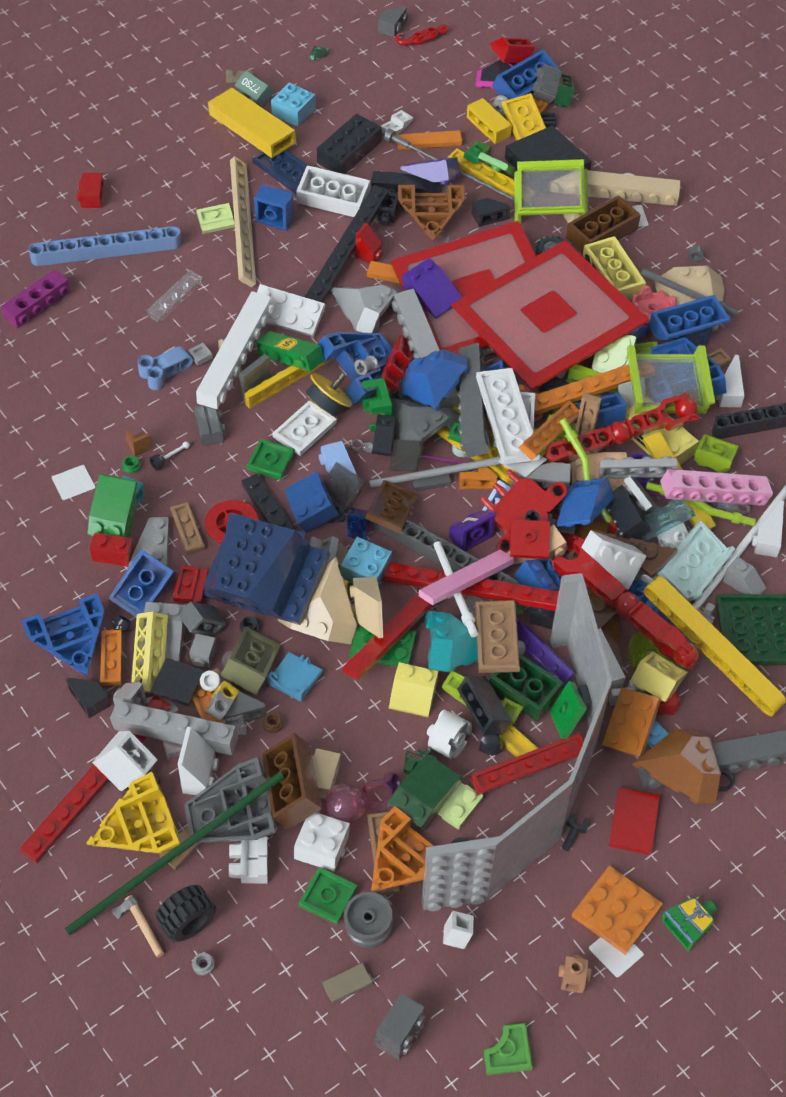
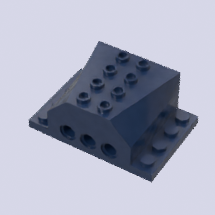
[203,513,331,625]

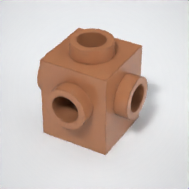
[558,955,591,993]

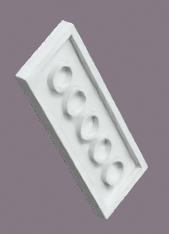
[476,368,540,465]

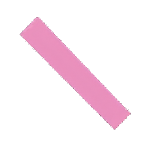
[419,550,514,605]

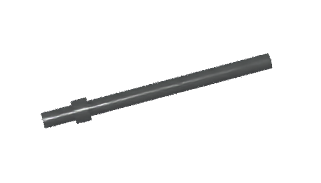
[641,268,738,318]

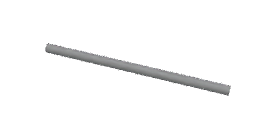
[370,457,501,488]

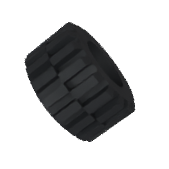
[155,884,217,942]

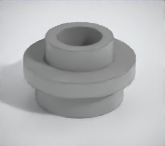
[192,953,215,975]

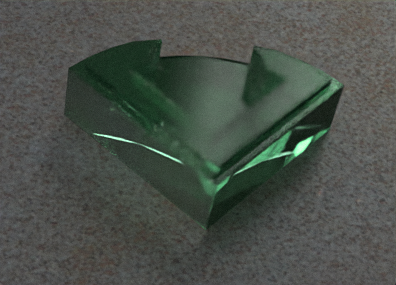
[310,46,329,60]

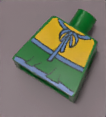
[661,898,717,952]

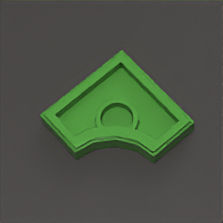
[483,1023,533,1075]

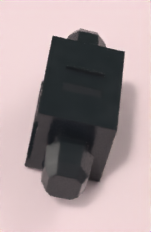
[378,188,399,226]

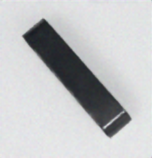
[711,403,786,439]

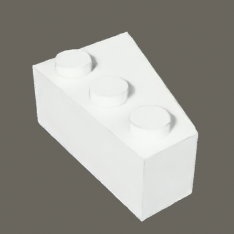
[582,530,646,590]

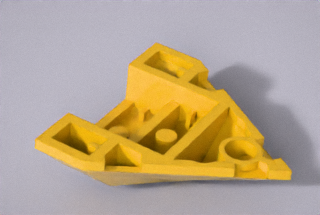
[86,772,180,853]

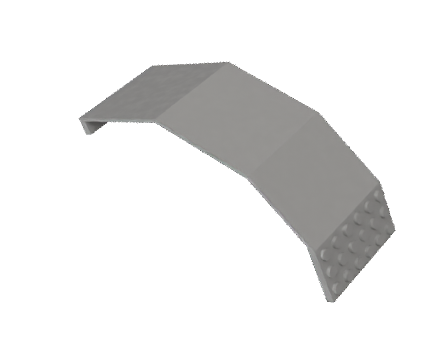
[422,573,612,911]

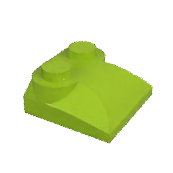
[694,434,739,473]

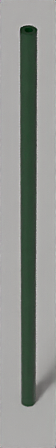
[65,771,284,935]

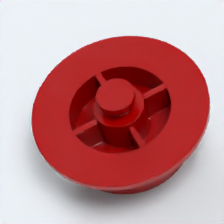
[205,500,258,544]

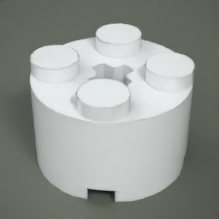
[427,710,472,759]

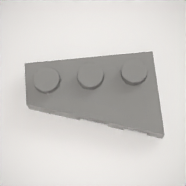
[128,517,169,568]

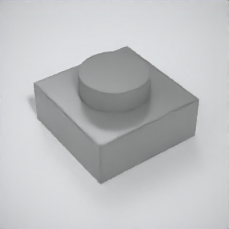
[188,343,213,366]

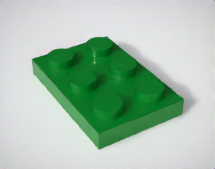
[350,623,416,667]

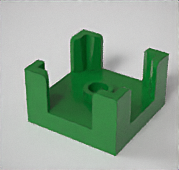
[362,378,392,432]

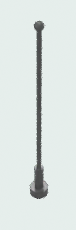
[384,128,515,203]

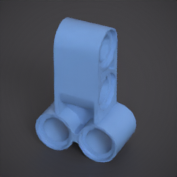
[138,346,193,390]

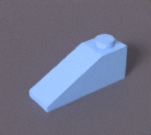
[319,441,360,495]

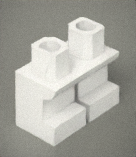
[229,837,268,884]

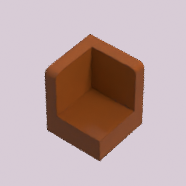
[125,430,152,456]

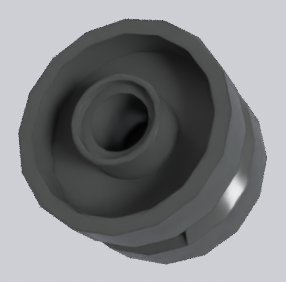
[344,892,393,948]

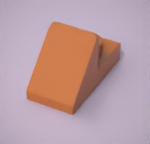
[459,467,497,489]

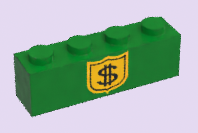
[256,331,324,372]

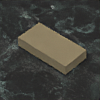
[322,963,372,1004]

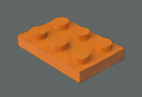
[602,687,661,757]

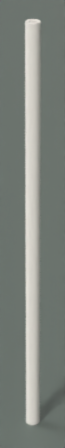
[692,485,786,611]

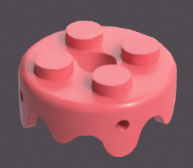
[632,286,676,325]

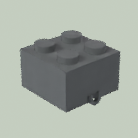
[373,993,426,1060]

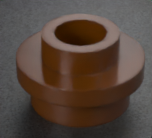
[262,713,283,733]

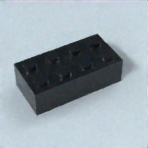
[317,113,382,174]

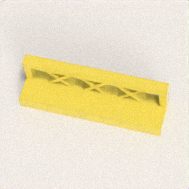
[132,612,168,694]

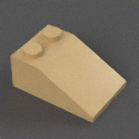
[350,577,383,638]

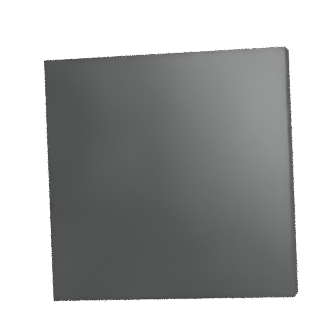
[239,354,271,400]

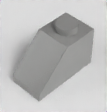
[723,556,766,594]
[113,682,147,706]

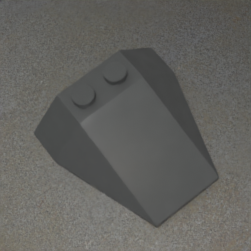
[184,757,279,843]

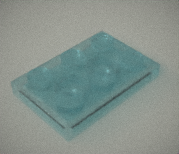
[641,499,696,542]

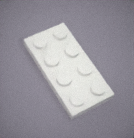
[257,284,325,337]

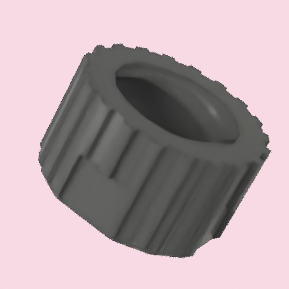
[689,246,704,262]

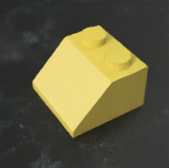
[630,652,688,702]
[389,662,438,717]

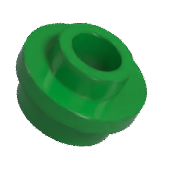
[122,456,141,473]

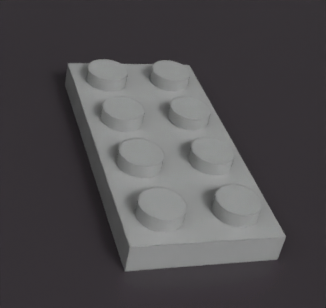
[599,456,677,479]

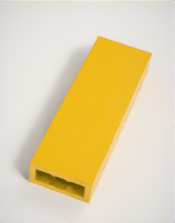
[208,88,296,158]

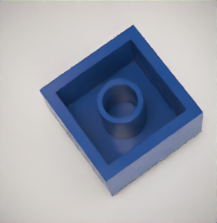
[254,185,294,231]

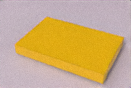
[501,93,546,141]

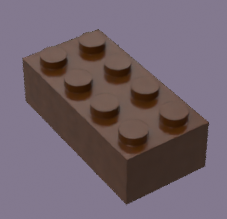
[566,195,641,253]
[262,733,322,829]

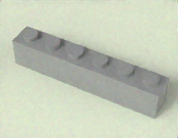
[110,700,238,755]

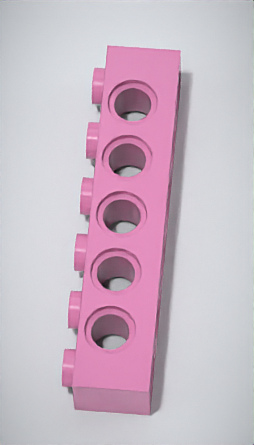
[660,469,773,506]

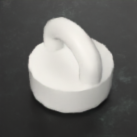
[200,671,220,692]

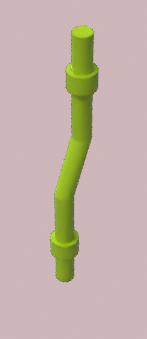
[559,418,612,524]
[646,482,756,526]

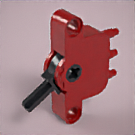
[480,469,576,553]

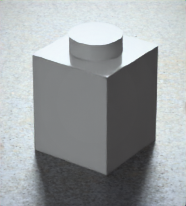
[189,634,217,668]

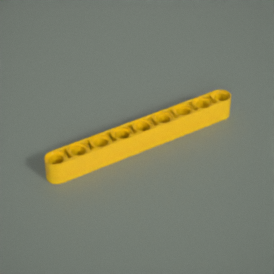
[643,576,786,716]

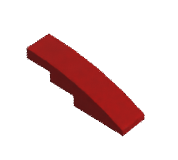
[381,334,413,392]

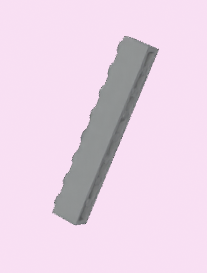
[392,288,459,408]

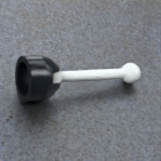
[149,442,190,471]

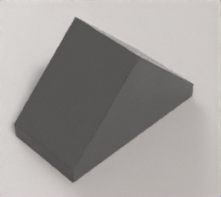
[224,691,266,725]

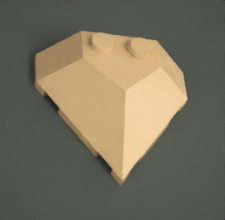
[278,557,357,644]

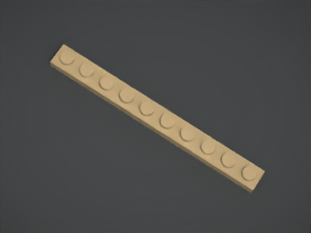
[230,156,256,287]

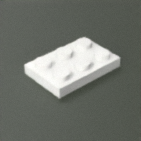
[273,401,337,456]

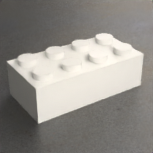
[296,165,371,217]

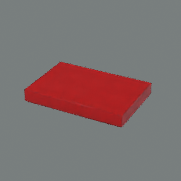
[608,787,660,855]

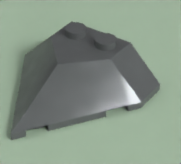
[390,398,460,462]

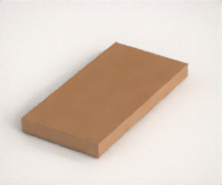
[475,600,520,673]

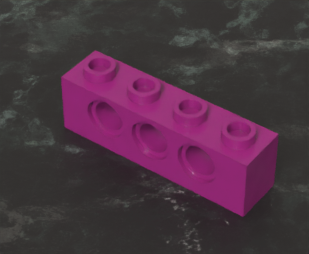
[1,269,71,329]

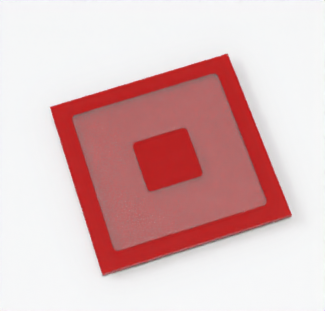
[390,221,536,355]
[451,240,649,390]

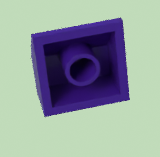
[449,510,495,552]

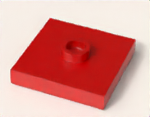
[510,519,550,559]

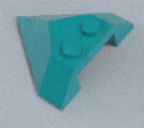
[425,611,478,672]

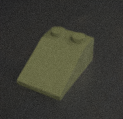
[220,627,281,694]

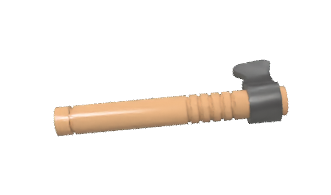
[112,895,164,958]

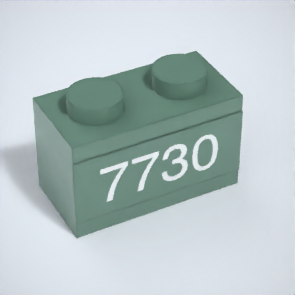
[234,71,273,107]

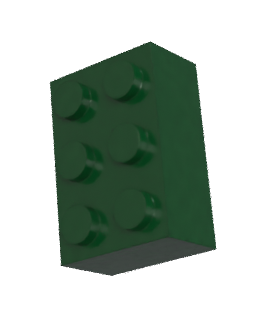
[489,654,563,722]

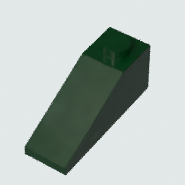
[554,74,575,108]

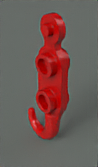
[395,25,449,46]

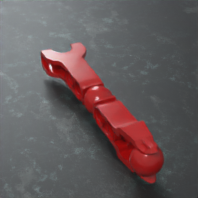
[541,392,701,465]
[552,538,699,669]

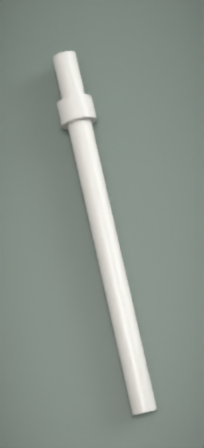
[434,541,478,637]

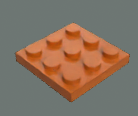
[572,866,663,955]

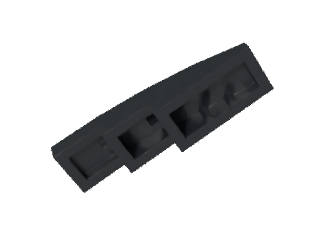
[371,171,440,193]

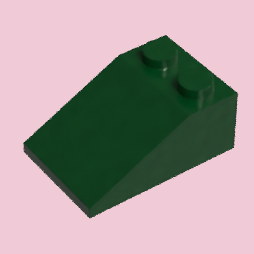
[387,754,462,830]

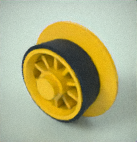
[306,372,352,415]

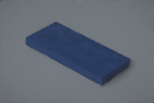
[252,150,307,195]

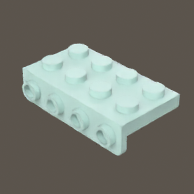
[657,521,735,602]

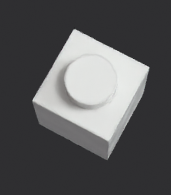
[443,911,474,949]

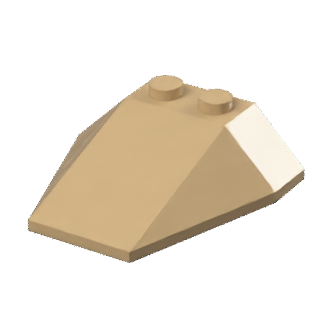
[654,266,725,332]

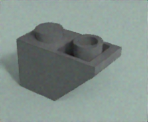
[377,6,408,37]

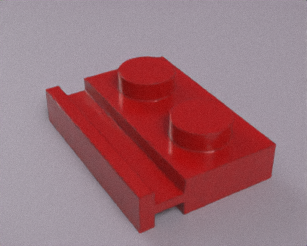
[173,565,209,604]

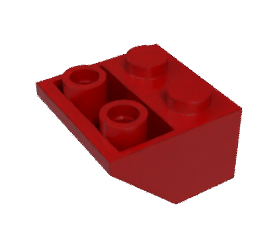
[490,37,535,64]

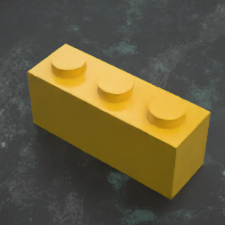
[467,98,512,145]

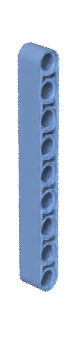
[28,226,182,266]

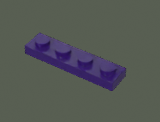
[516,620,576,688]

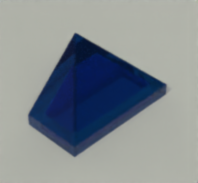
[679,327,713,347]

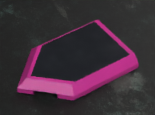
[475,59,513,89]

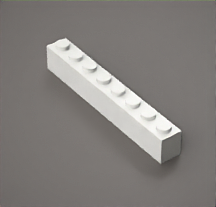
[196,291,273,409]

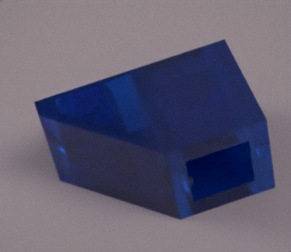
[347,508,371,540]

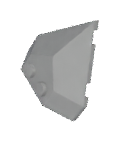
[330,285,403,333]

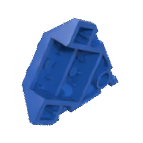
[401,350,469,411]
[21,593,104,676]

